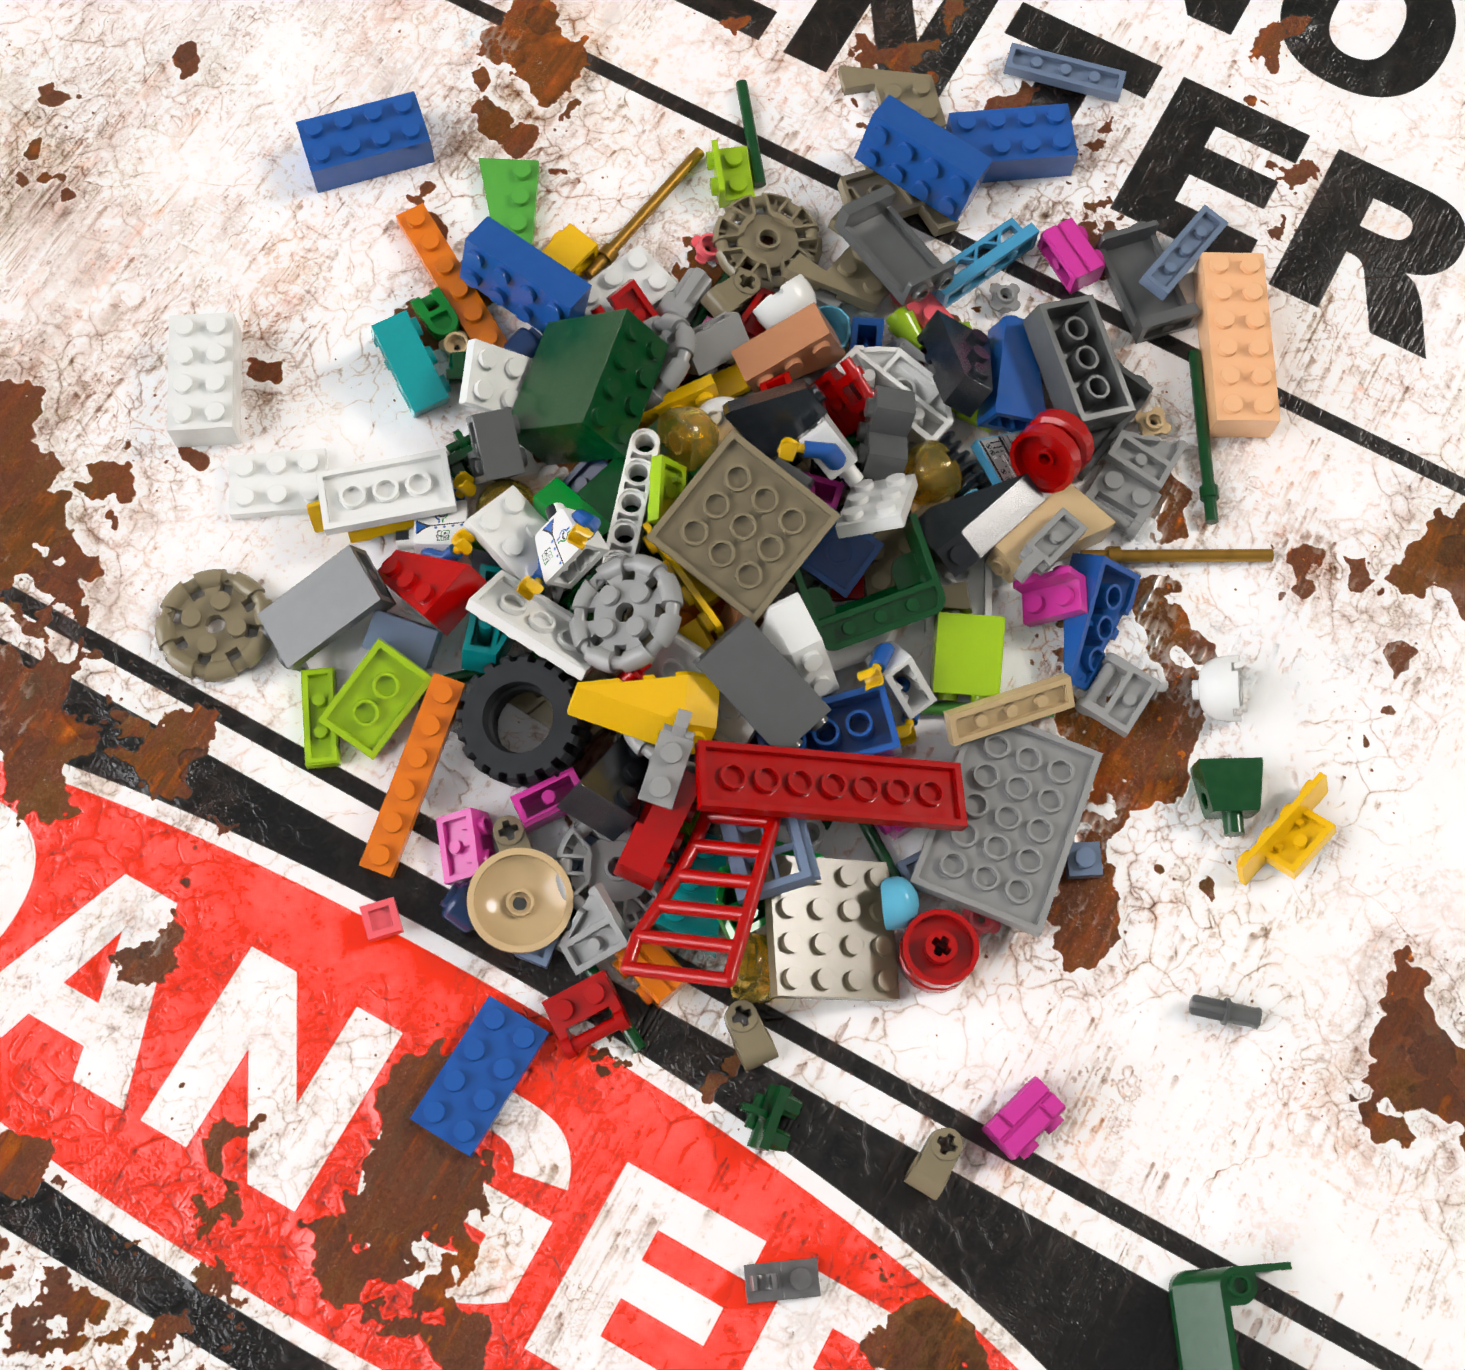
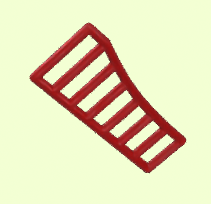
[620,811,782,988]

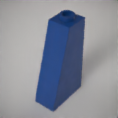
[977,315,1046,432]

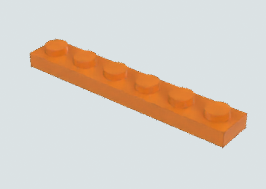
[396,203,507,348]
[359,672,468,878]

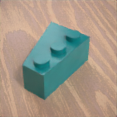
[461,564,545,673]
[653,833,727,958]

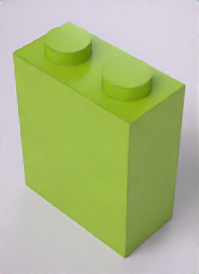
[930,612,1006,702]

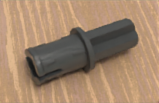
[1189,994,1262,1030]

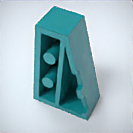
[371,310,452,418]

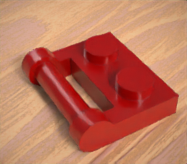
[542,970,632,1060]

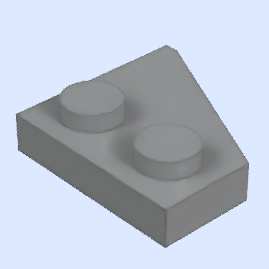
[1103,430,1188,492]
[559,882,631,975]

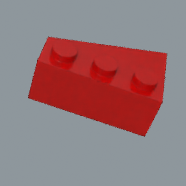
[377,550,487,636]
[613,770,697,891]

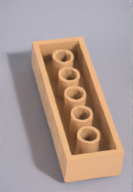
[1192,252,1281,438]

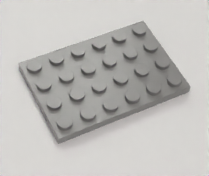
[910,723,1103,938]

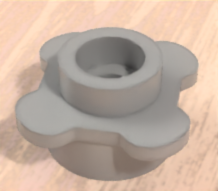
[989,283,1021,314]

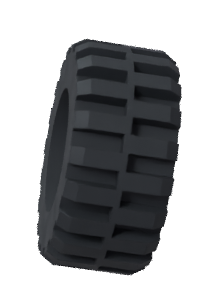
[456,654,592,788]

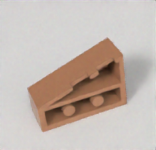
[731,302,846,393]

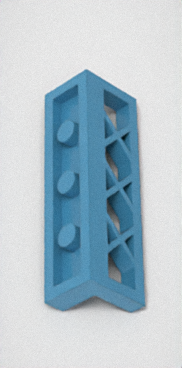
[931,218,1039,309]

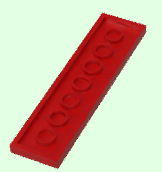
[695,739,968,831]

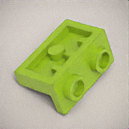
[706,140,755,208]
[647,454,687,527]

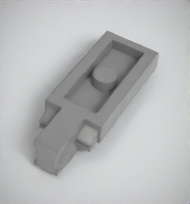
[1012,507,1088,584]
[638,708,695,810]

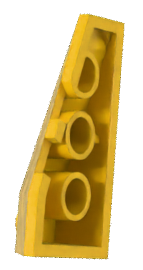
[567,671,720,754]

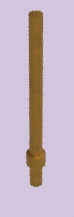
[584,147,705,280]
[1080,546,1274,564]

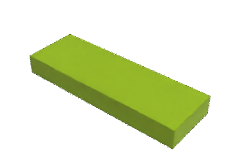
[301,667,341,769]

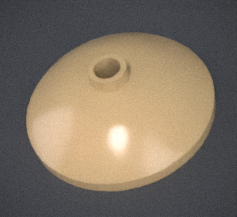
[467,848,573,954]

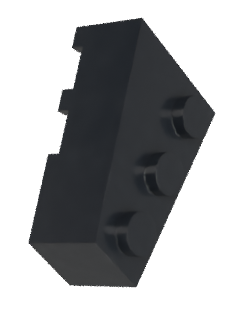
[916,310,993,418]

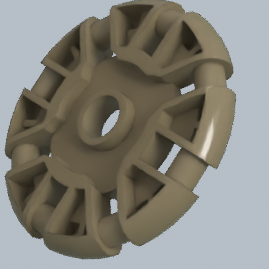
[712,193,822,292]
[155,569,273,682]

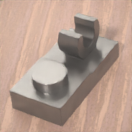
[743,1258,821,1304]

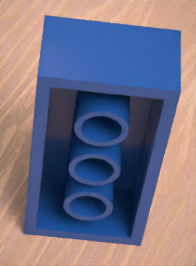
[296,91,435,193]
[854,94,993,222]
[945,103,1078,183]
[460,216,592,334]
[755,683,903,757]

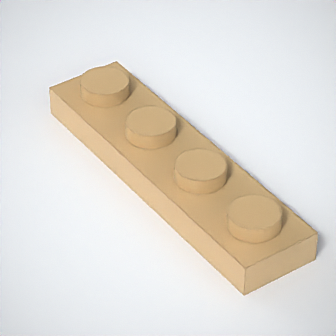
[943,672,1075,746]

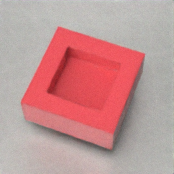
[359,897,404,943]

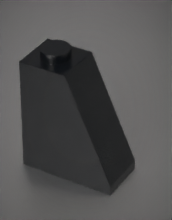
[722,378,828,460]

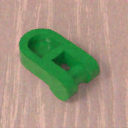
[410,287,460,341]

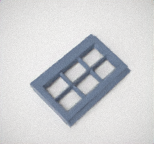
[720,817,821,905]

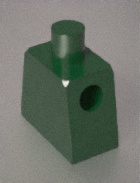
[1190,757,1263,837]

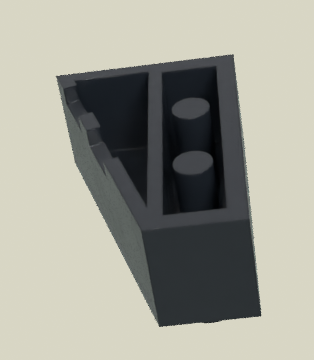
[556,734,649,842]

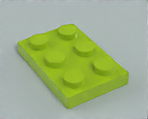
[318,637,432,760]

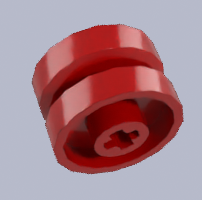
[1009,409,1094,494]
[897,909,979,994]

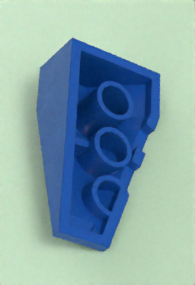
[1064,553,1141,691]

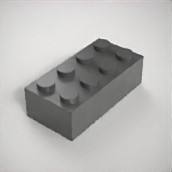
[1022,294,1136,431]

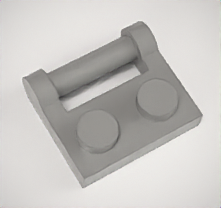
[1085,462,1162,541]
[1074,653,1161,738]

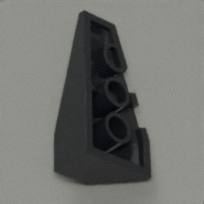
[918,473,1046,579]

